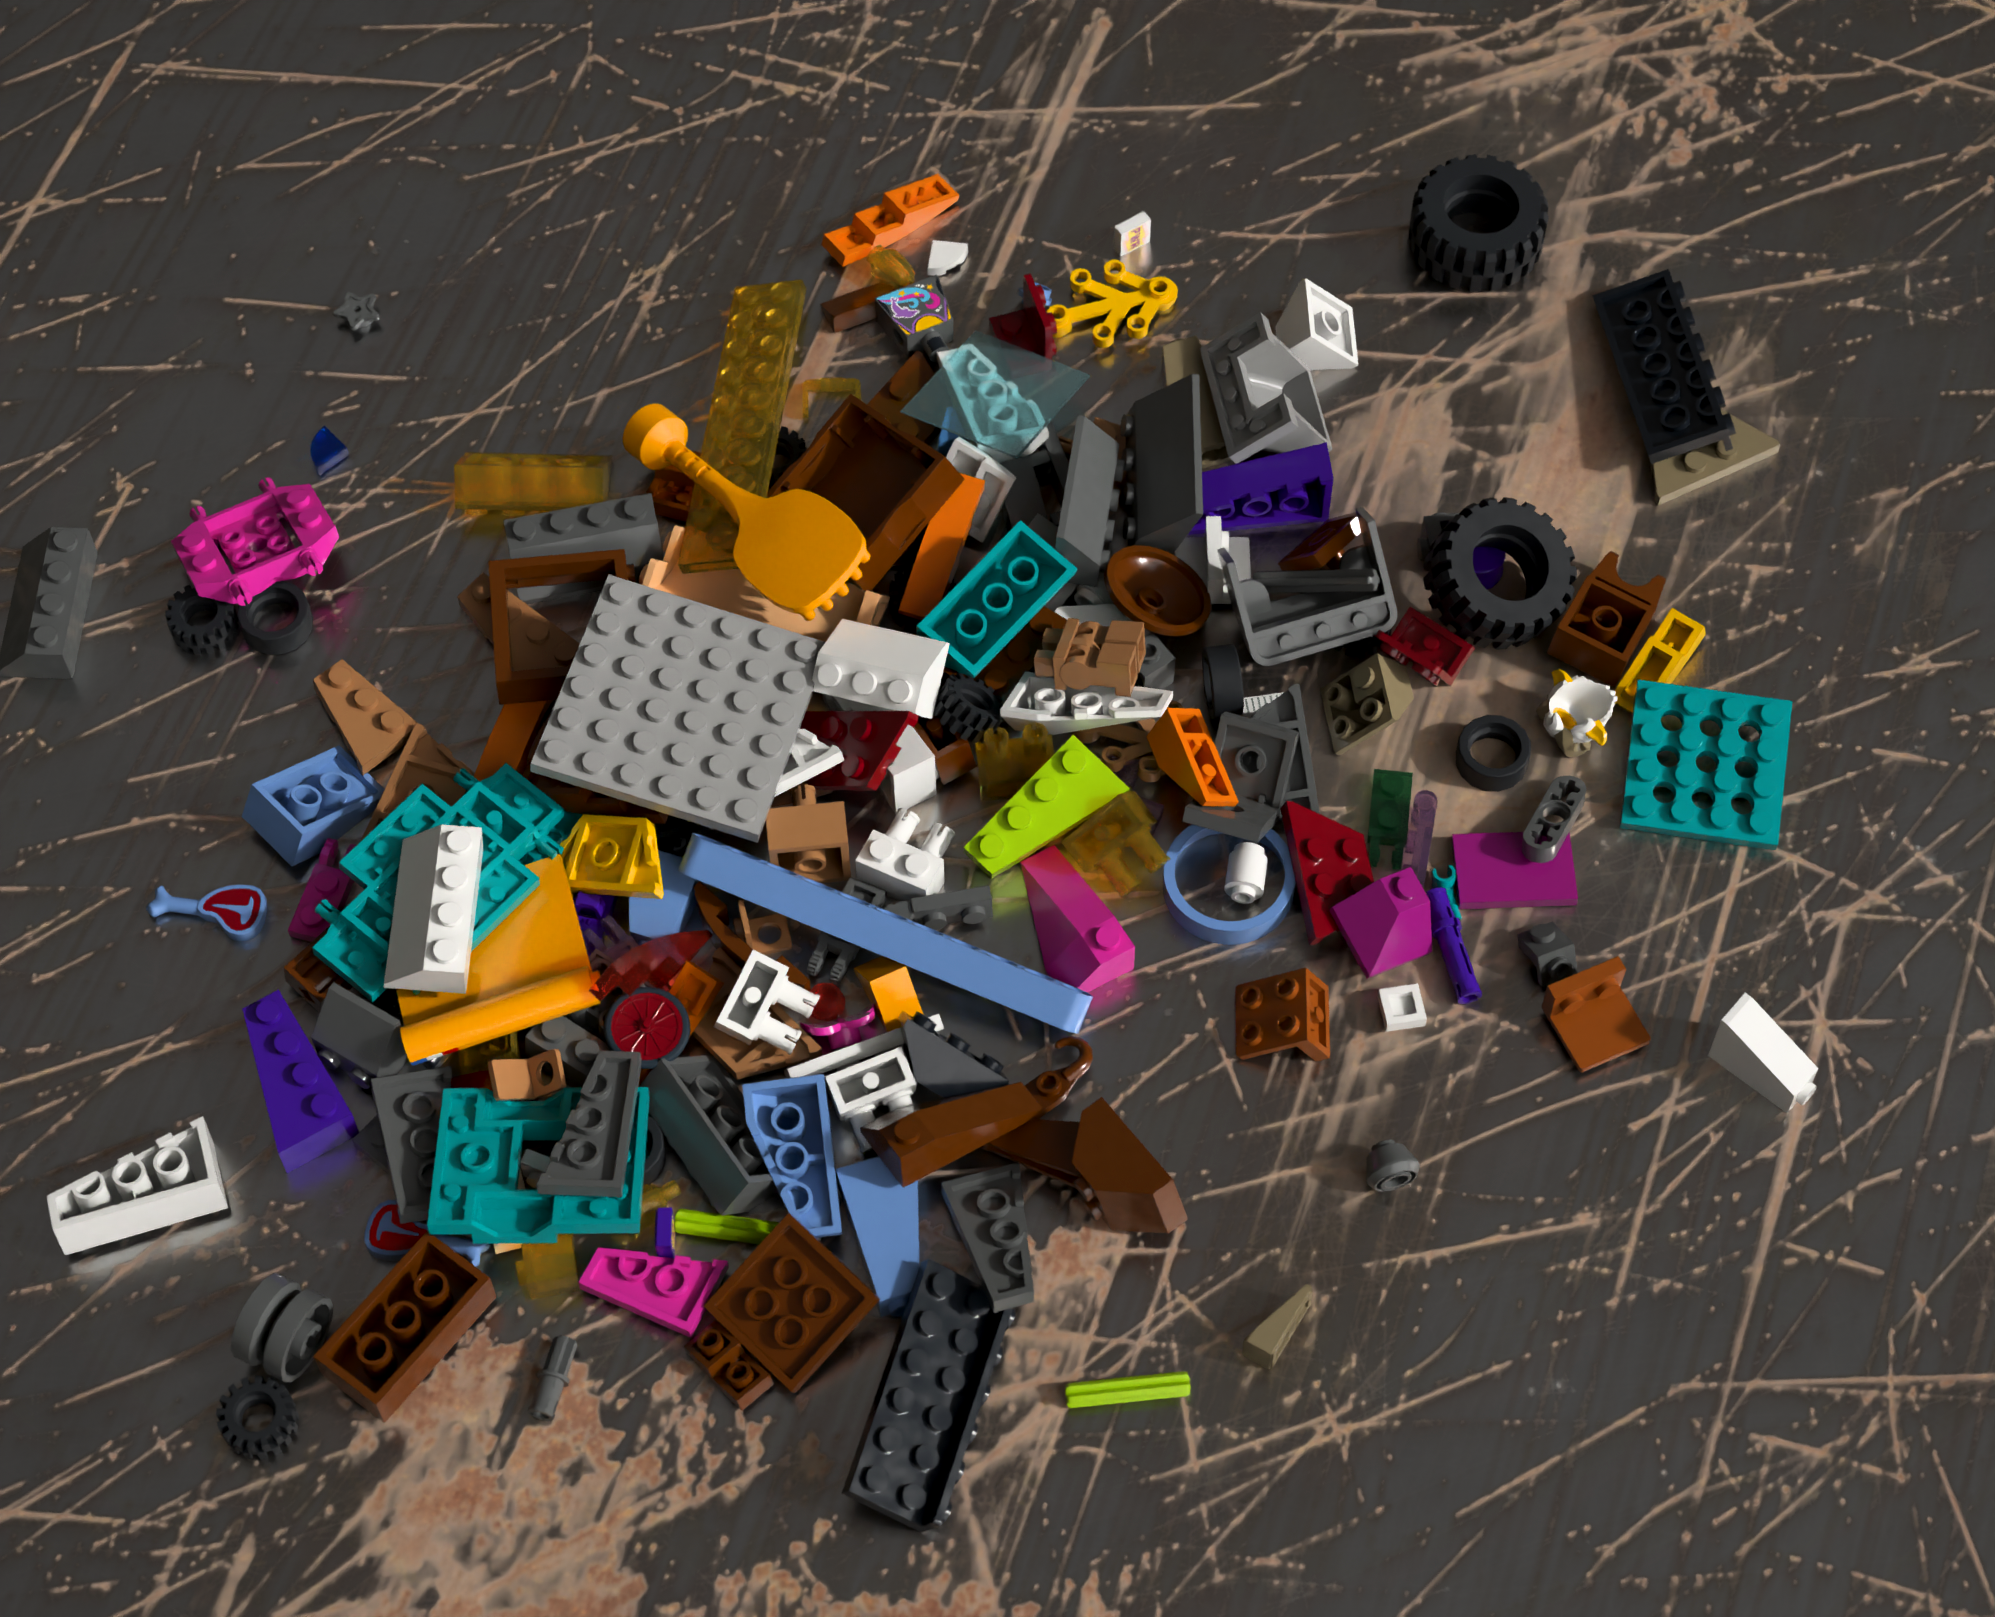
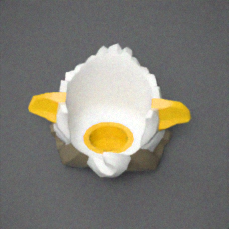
[1536,669,1617,757]

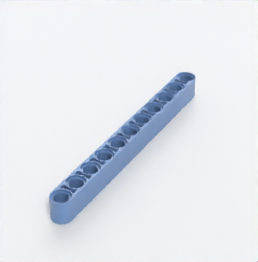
[678,833,1093,1034]

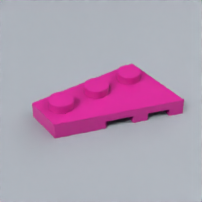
[578,1247,729,1338]

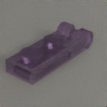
[1402,790,1438,889]

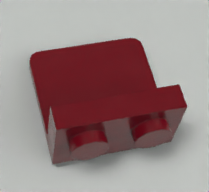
[1375,607,1475,686]

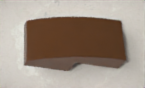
[683,1320,774,1411]

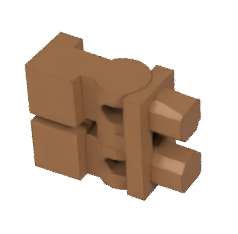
[1034,618,1146,697]

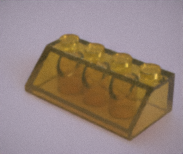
[454,452,612,516]

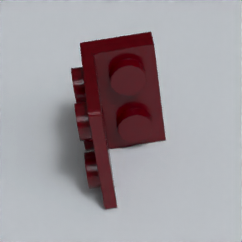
[989,273,1057,382]

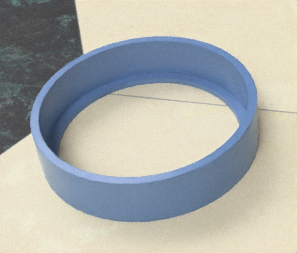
[1163,824,1296,945]

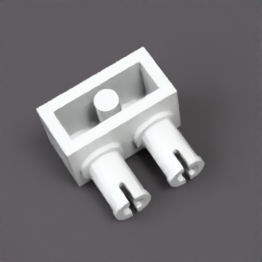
[855,808,955,902]
[714,950,820,1055]
[825,1047,916,1154]

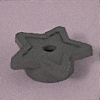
[334,292,380,331]

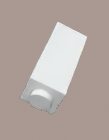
[1708,993,1818,1113]

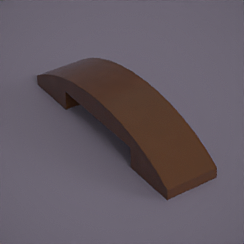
[694,881,811,1003]

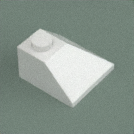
[1275,278,1358,370]

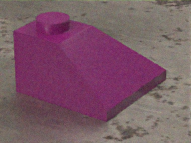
[1329,867,1432,979]

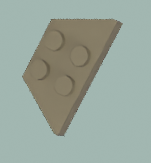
[1651,409,1780,506]

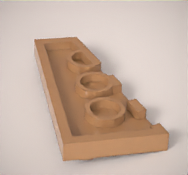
[457,572,580,701]

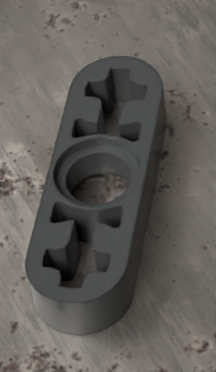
[1522,776,1586,863]

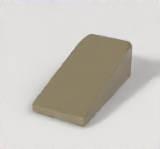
[1242,1284,1313,1370]

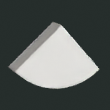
[928,240,968,276]

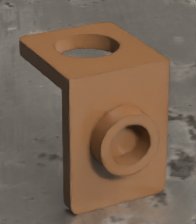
[733,899,792,955]
[488,1049,566,1101]

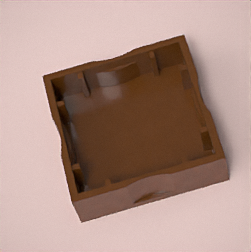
[764,394,965,592]

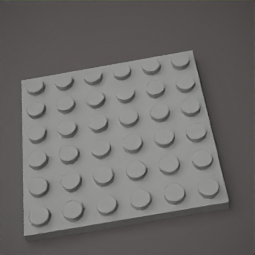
[530,574,825,843]

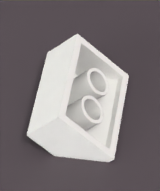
[812,619,950,719]

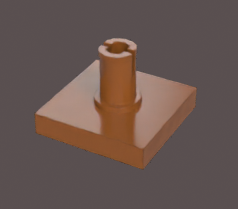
[1278,512,1361,571]

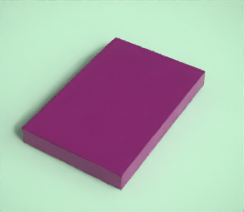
[1451,832,1578,909]

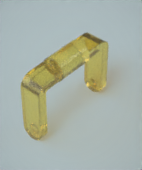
[803,377,861,418]

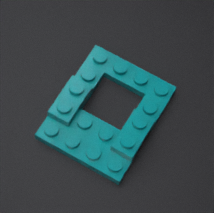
[427,1087,650,1244]

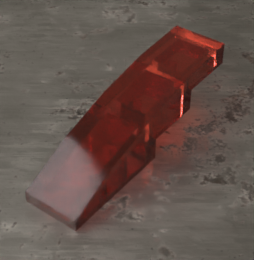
[588,930,713,1002]

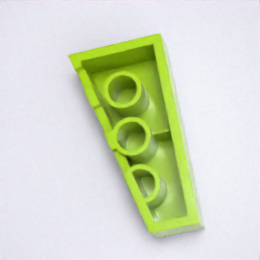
[964,735,1130,879]

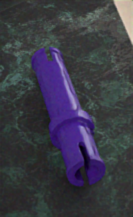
[1426,887,1482,1004]

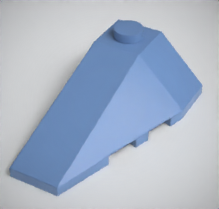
[742,1074,842,1238]

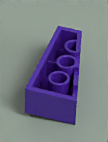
[1188,442,1334,535]
[242,989,359,1174]

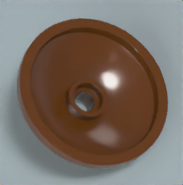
[1104,545,1211,636]

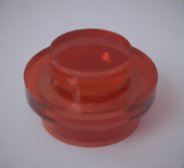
[805,983,845,1021]

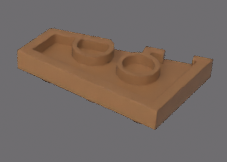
[313,659,417,776]

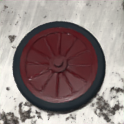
[604,987,690,1069]

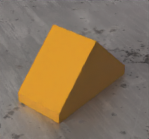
[854,956,923,1033]

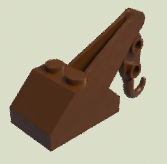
[980,1036,1188,1234]

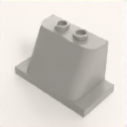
[1200,312,1333,464]

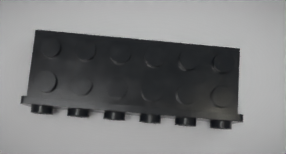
[1593,269,1736,464]
[842,1259,1016,1532]

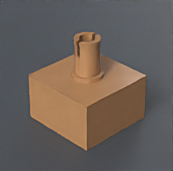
[766,784,851,883]

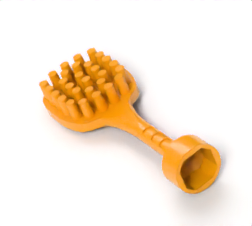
[623,403,871,621]

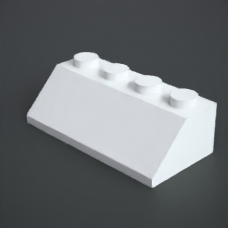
[384,824,483,994]

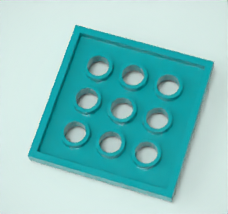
[1619,680,1793,850]

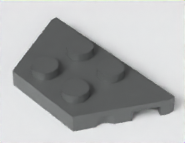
[1242,684,1320,822]

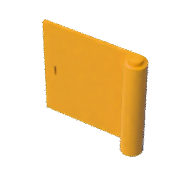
[396,853,605,1066]

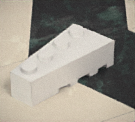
[822,693,939,814]
[46,1116,228,1255]

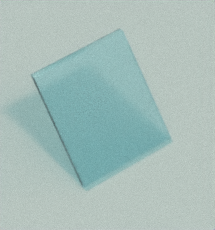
[900,331,1091,459]

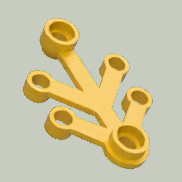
[1046,260,1178,348]

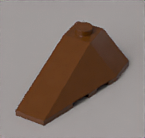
[860,1082,1043,1188]

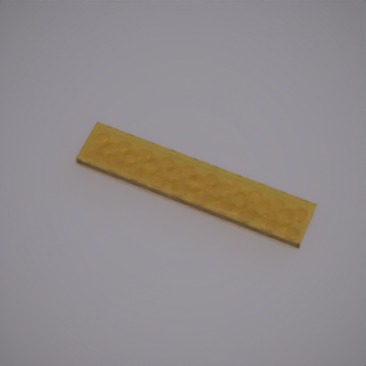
[678,279,807,574]

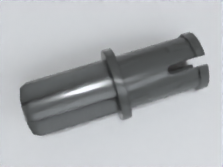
[528,1335,577,1421]

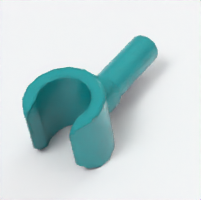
[1432,865,1462,920]

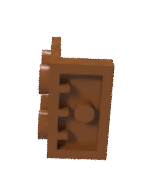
[1541,956,1651,1072]
[1235,967,1330,1062]

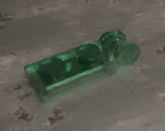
[1367,769,1413,870]

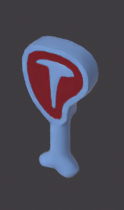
[146,885,268,941]

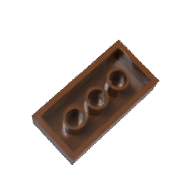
[313,1231,497,1423]

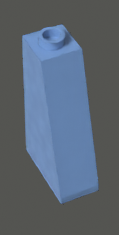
[836,1156,920,1317]

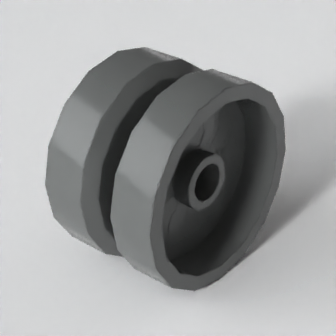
[231,1273,333,1382]

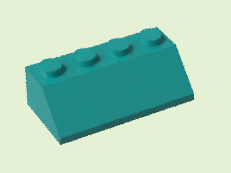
[916,520,1078,678]

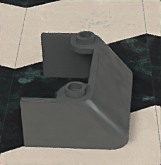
[1217,507,1398,666]

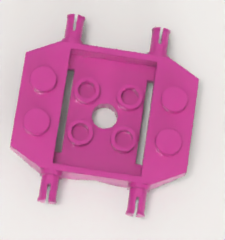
[171,478,339,606]

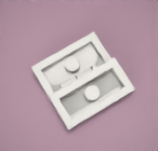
[946,437,1016,542]

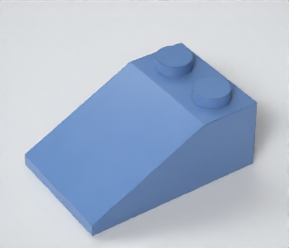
[242,745,385,866]

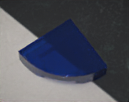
[310,426,349,475]

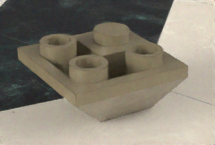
[1320,653,1414,756]

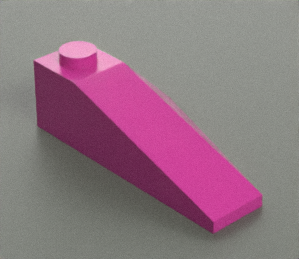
[1020,845,1135,993]

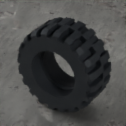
[1409,154,1549,292]
[1423,497,1577,650]

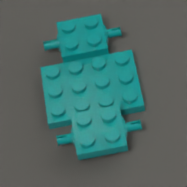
[312,763,564,1003]

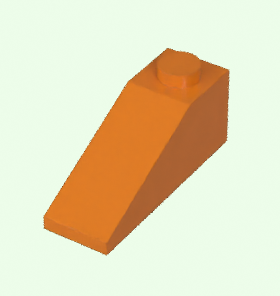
[1146,708,1239,807]

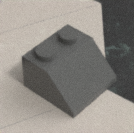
[311,982,408,1089]

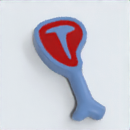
[364,1200,490,1267]

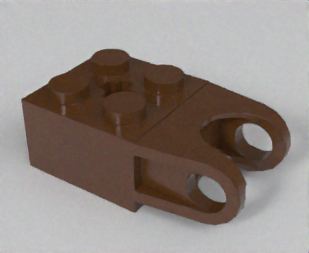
[1547,551,1666,687]

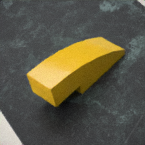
[1614,608,1706,714]

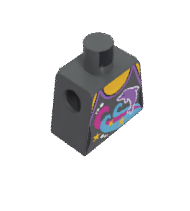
[875,275,954,362]

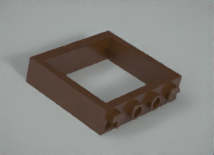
[488,549,636,705]

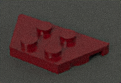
[800,711,919,791]
[1280,801,1374,945]

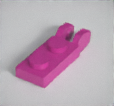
[288,838,356,942]

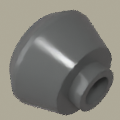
[1366,1140,1420,1192]

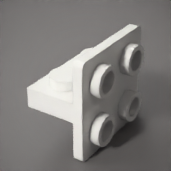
[1175,516,1251,604]

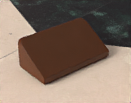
[820,281,896,333]

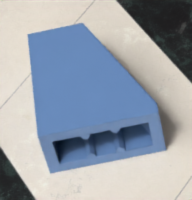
[629,850,706,961]

